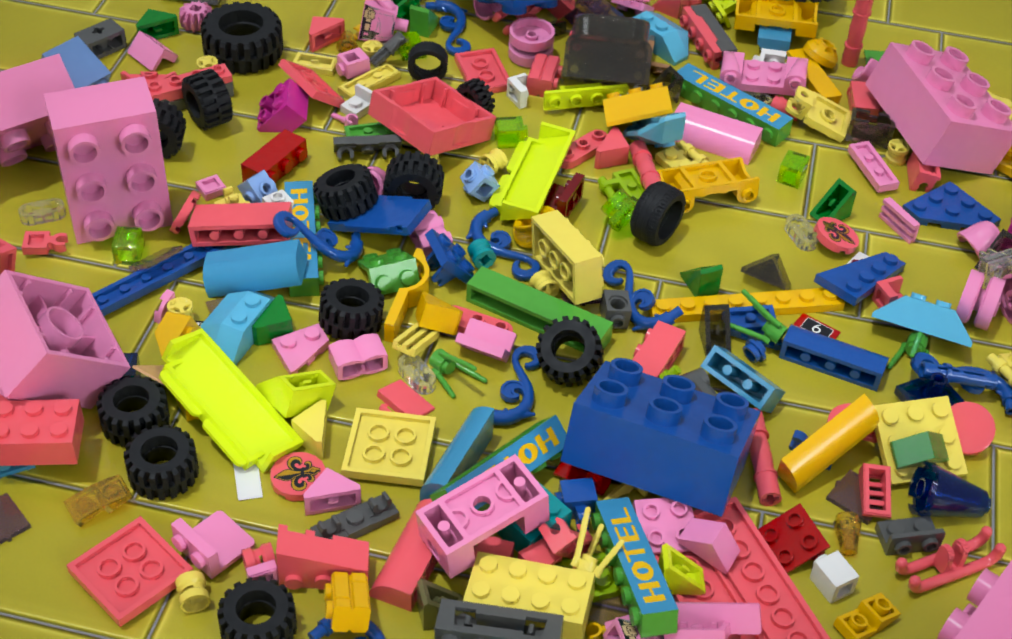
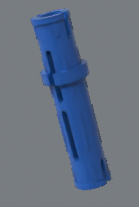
[918,361,998,390]

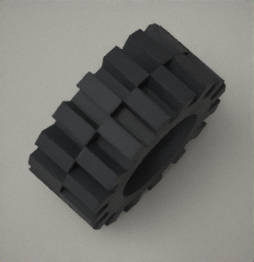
[456,78,495,113]

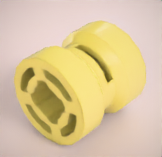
[175,571,210,613]

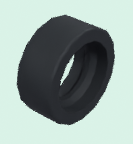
[408,41,448,81]

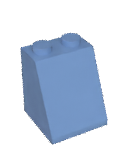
[41,36,111,88]

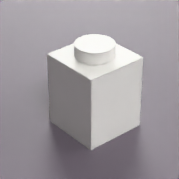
[809,551,860,604]

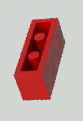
[241,129,308,184]

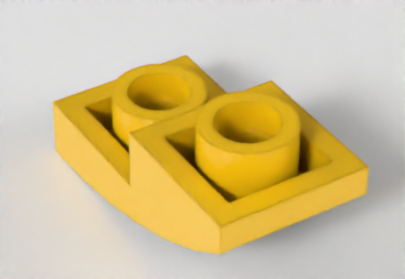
[833,592,901,639]

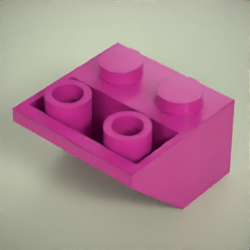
[257,78,309,132]

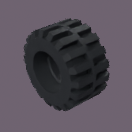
[182,69,233,130]
[153,98,186,159]
[383,151,444,210]
[313,163,378,221]
[318,278,384,340]
[536,316,604,387]
[96,375,170,447]
[124,425,199,501]
[217,577,297,639]

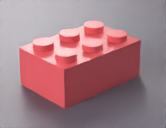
[0,399,84,466]

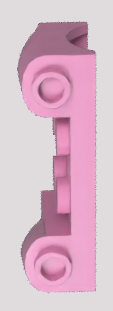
[720,51,808,97]

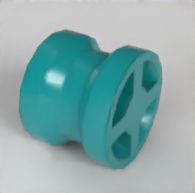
[467,238,496,269]

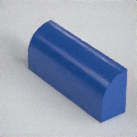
[779,324,889,392]

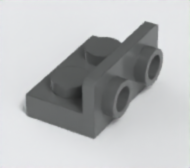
[874,516,946,556]

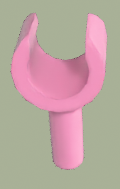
[331,112,358,126]

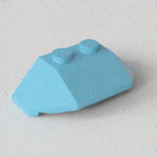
[615,11,689,66]
[623,112,686,148]
[201,291,275,365]
[871,292,973,347]

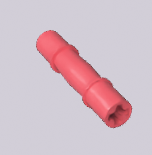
[841,0,874,67]
[629,140,661,190]
[749,408,782,506]

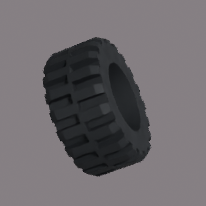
[201,1,283,75]

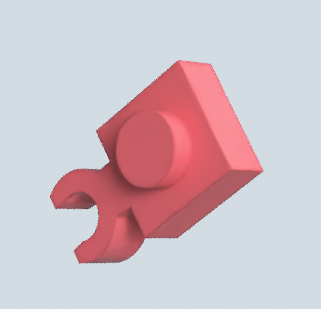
[22,231,68,255]

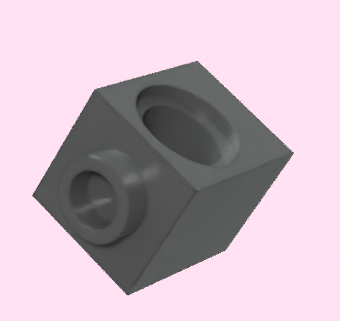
[599,289,632,329]

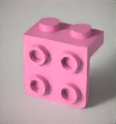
[632,498,694,555]
[171,511,255,579]

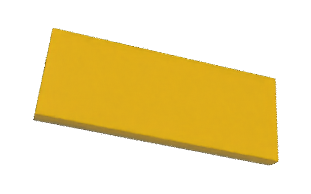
[777,394,879,493]

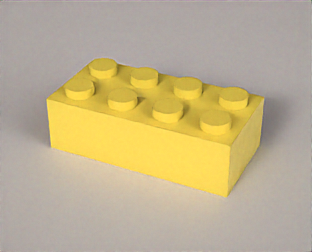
[531,210,604,305]
[463,551,595,639]

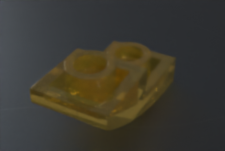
[64,474,133,527]

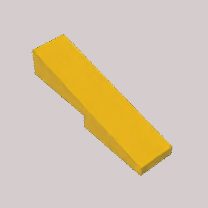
[786,48,842,105]

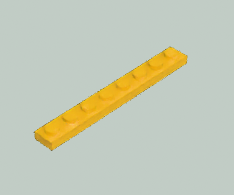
[649,288,845,323]

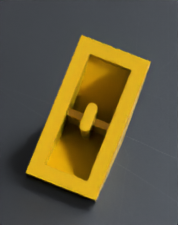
[415,292,463,335]

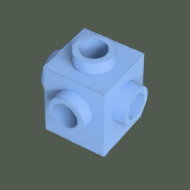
[460,161,500,202]
[237,170,278,203]

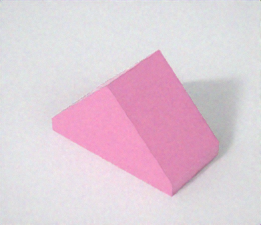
[303,468,361,516]
[677,518,740,575]

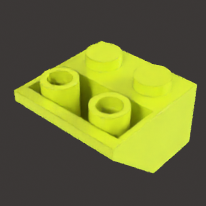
[256,370,336,418]

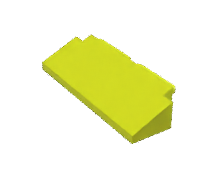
[489,122,576,221]
[159,328,304,474]

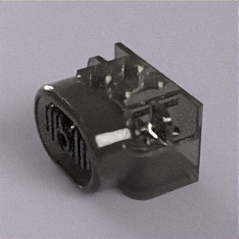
[562,13,652,89]

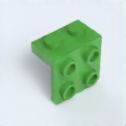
[358,248,420,295]

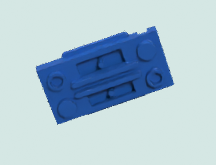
[327,195,432,236]

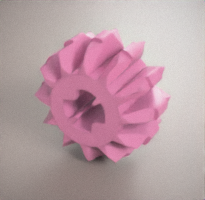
[179,0,212,33]

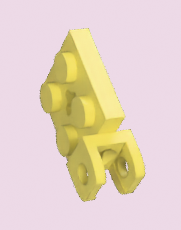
[785,86,851,143]

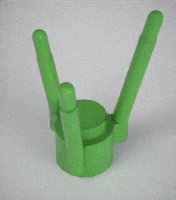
[727,289,788,345]
[887,332,929,386]
[429,349,488,398]

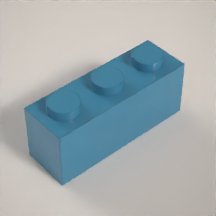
[701,345,785,413]

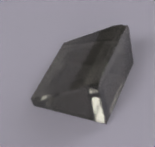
[549,20,567,36]

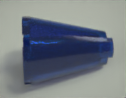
[908,461,991,518]

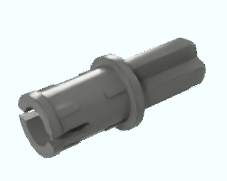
[370,31,407,67]

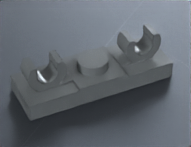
[333,134,402,161]
[310,491,399,539]

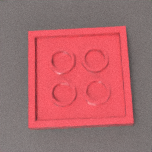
[66,516,194,627]

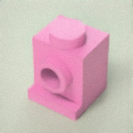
[336,47,370,79]

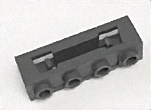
[434,598,564,639]

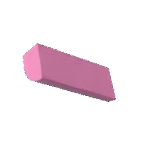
[674,102,763,165]

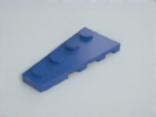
[813,252,906,306]

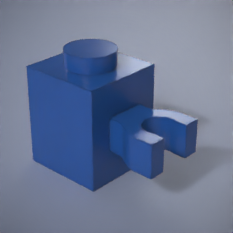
[554,477,598,532]

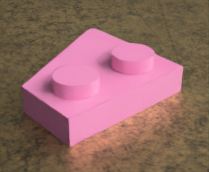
[611,0,655,15]
[271,323,329,374]

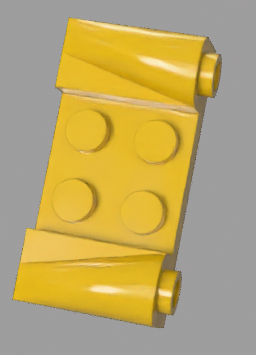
[734,0,818,38]
[657,157,760,213]

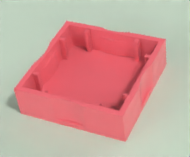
[368,77,496,156]

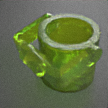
[601,188,639,232]

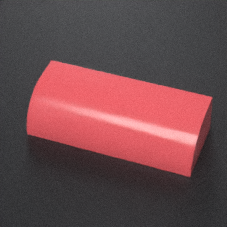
[188,202,293,247]
[369,499,438,612]

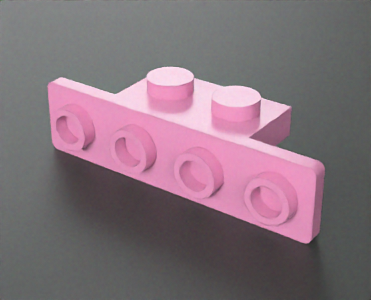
[664,602,762,639]

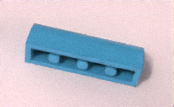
[757,25,792,59]
[203,239,308,298]
[420,406,494,501]

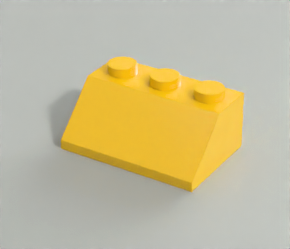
[603,82,673,127]

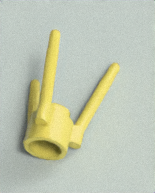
[570,507,625,579]

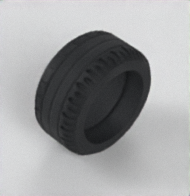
[630,181,686,246]

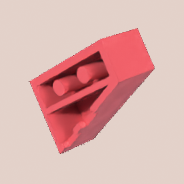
[276,524,370,590]

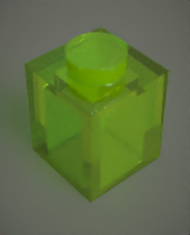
[494,116,528,149]
[777,150,810,189]
[111,226,145,265]

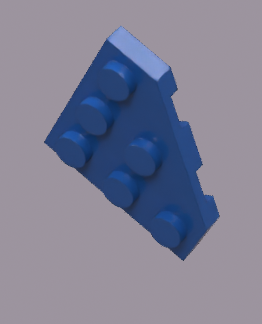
[902,181,1001,231]

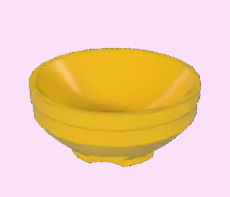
[803,37,838,68]

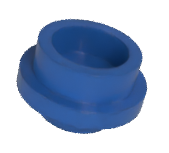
[743,339,766,363]

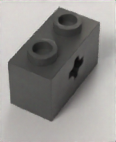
[74,18,127,59]

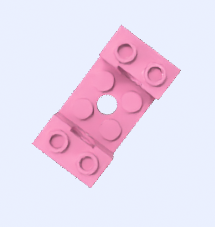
[415,454,550,579]

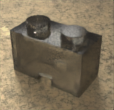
[845,107,896,149]

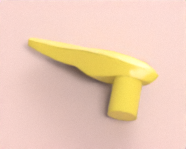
[603,483,650,500]

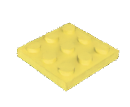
[874,396,968,486]
[341,408,436,487]

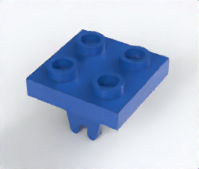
[425,229,475,287]

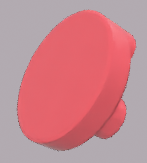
[951,402,996,456]

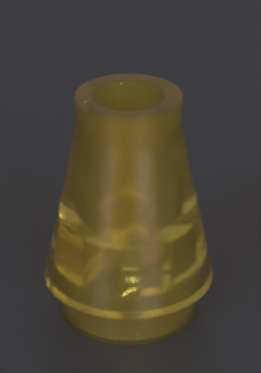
[337,31,357,53]
[833,511,862,556]

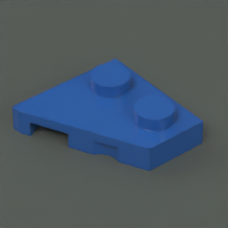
[722,305,782,351]

